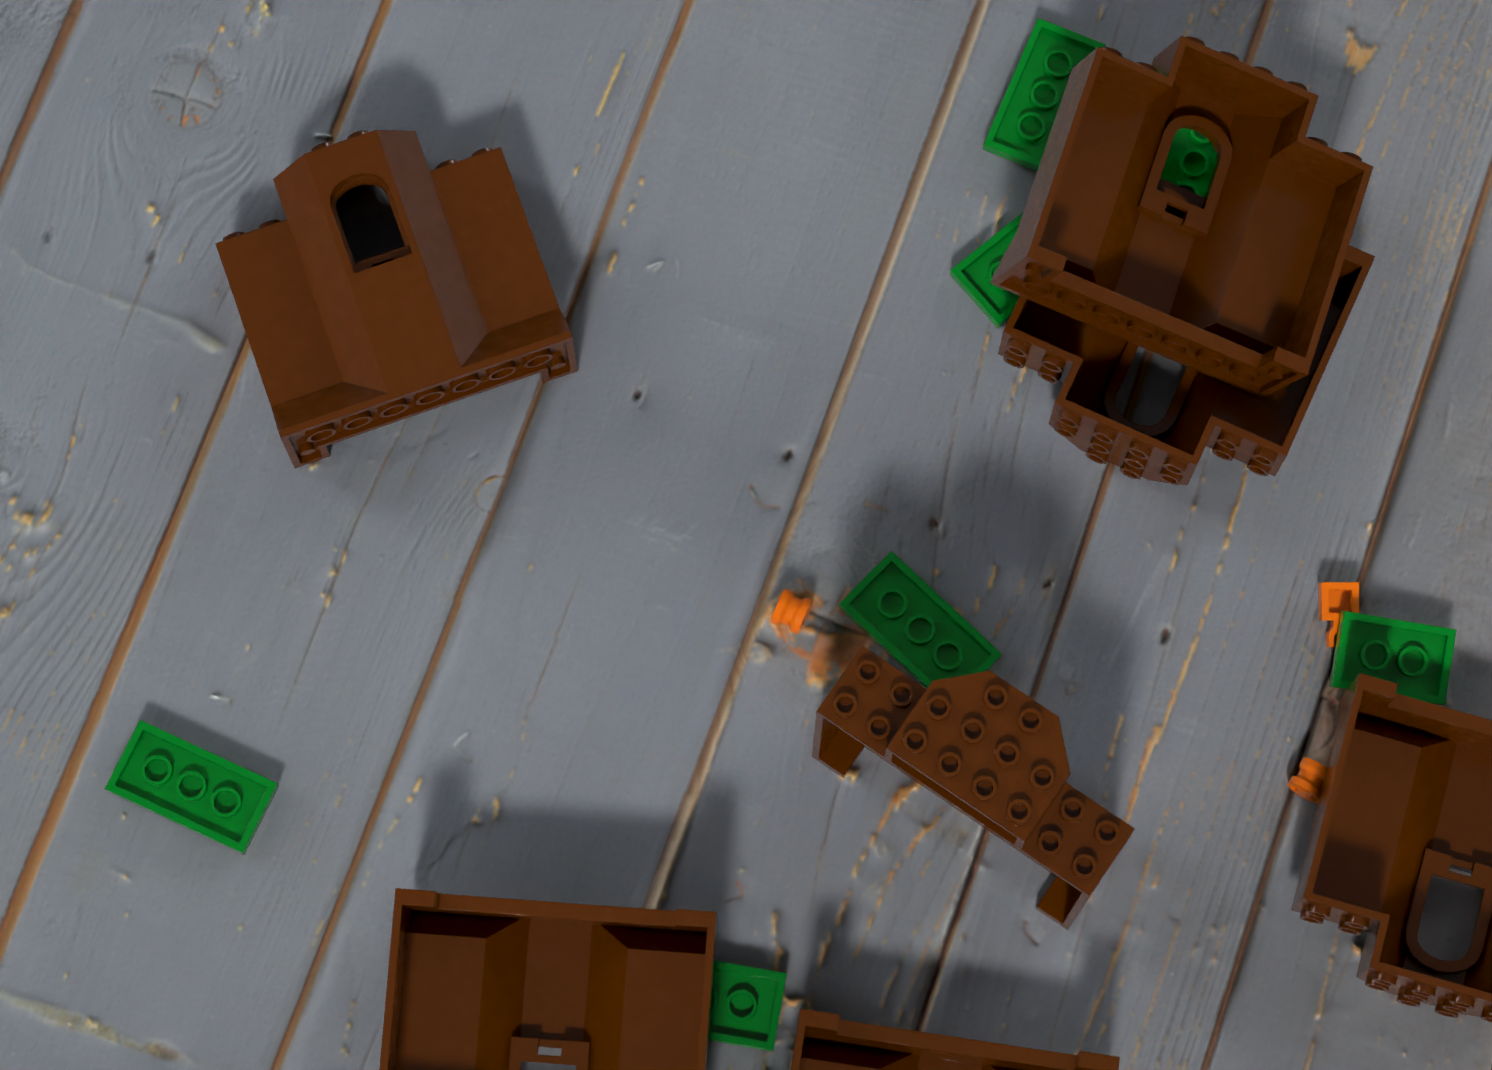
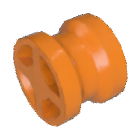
[770,588,814,635]
[1287,757,1327,804]

